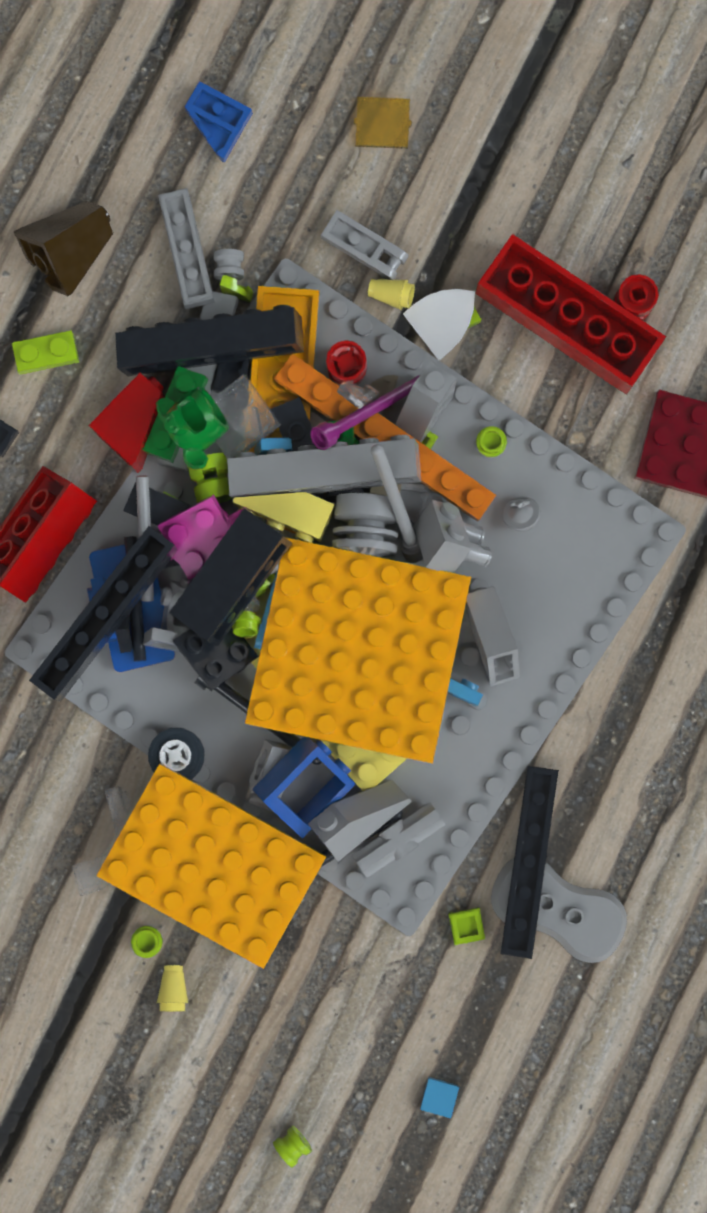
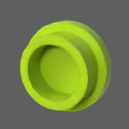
[476,426,507,457]
[232,611,262,637]
[131,926,163,958]

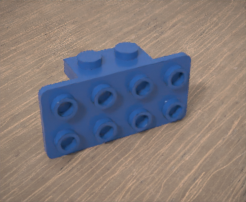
[87,544,175,672]

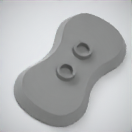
[491,858,627,963]

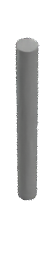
[136,475,154,602]

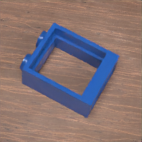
[252,737,355,839]

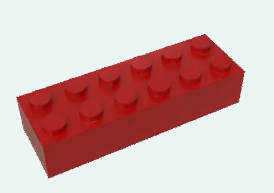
[475,234,667,395]

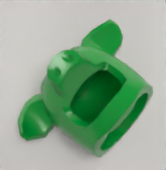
[156,387,229,470]

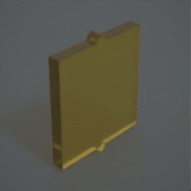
[354,97,412,149]

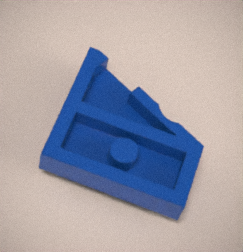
[185,81,253,163]

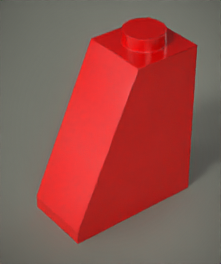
[88,373,165,473]

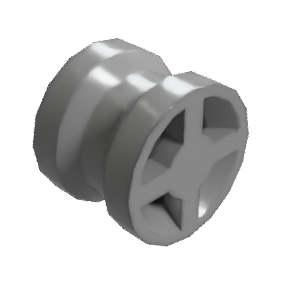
[214,249,244,281]

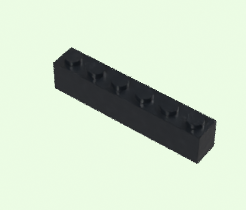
[115,305,304,377]
[29,526,178,702]

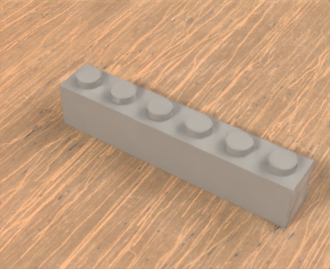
[227,435,422,499]

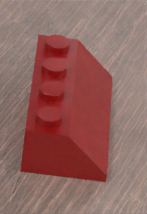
[0,466,97,603]

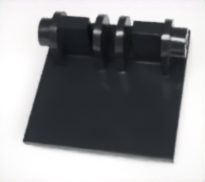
[172,628,259,691]

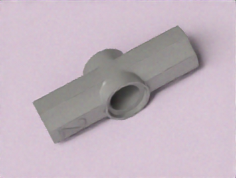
[352,802,446,878]

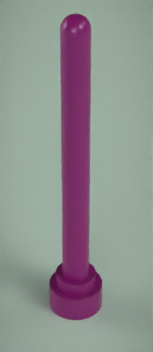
[310,375,420,450]

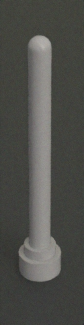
[371,444,423,563]

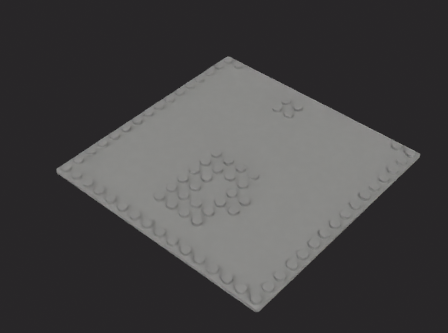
[5,259,686,936]

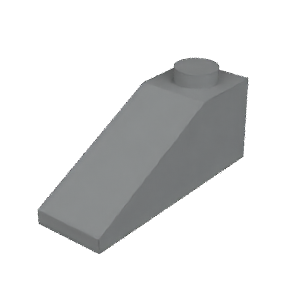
[308,780,412,862]

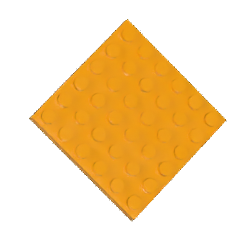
[245,537,471,764]

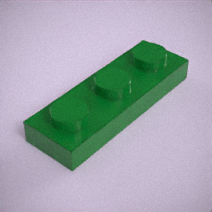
[143,366,209,463]

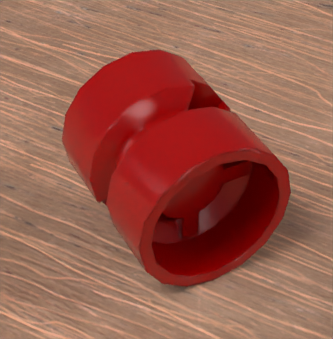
[613,274,659,321]
[326,340,367,389]

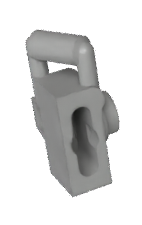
[245,740,291,811]

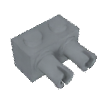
[413,499,492,573]

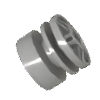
[332,493,398,557]

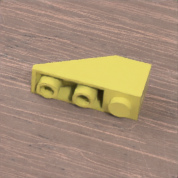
[233,492,335,543]

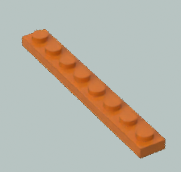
[274,353,496,522]

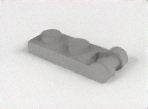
[321,210,409,280]

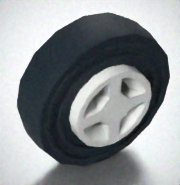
[148,728,205,780]

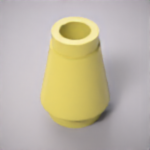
[368,279,415,310]
[157,965,188,1012]

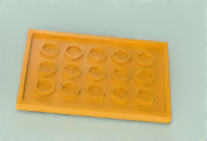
[96,763,326,969]

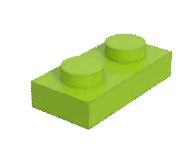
[12,330,79,375]

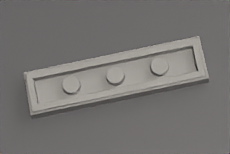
[158,188,215,309]

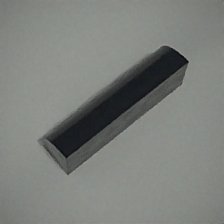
[169,508,292,647]

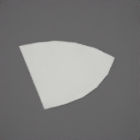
[403,289,475,360]

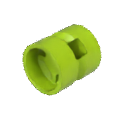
[187,453,233,504]

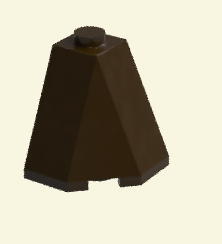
[14,201,113,297]

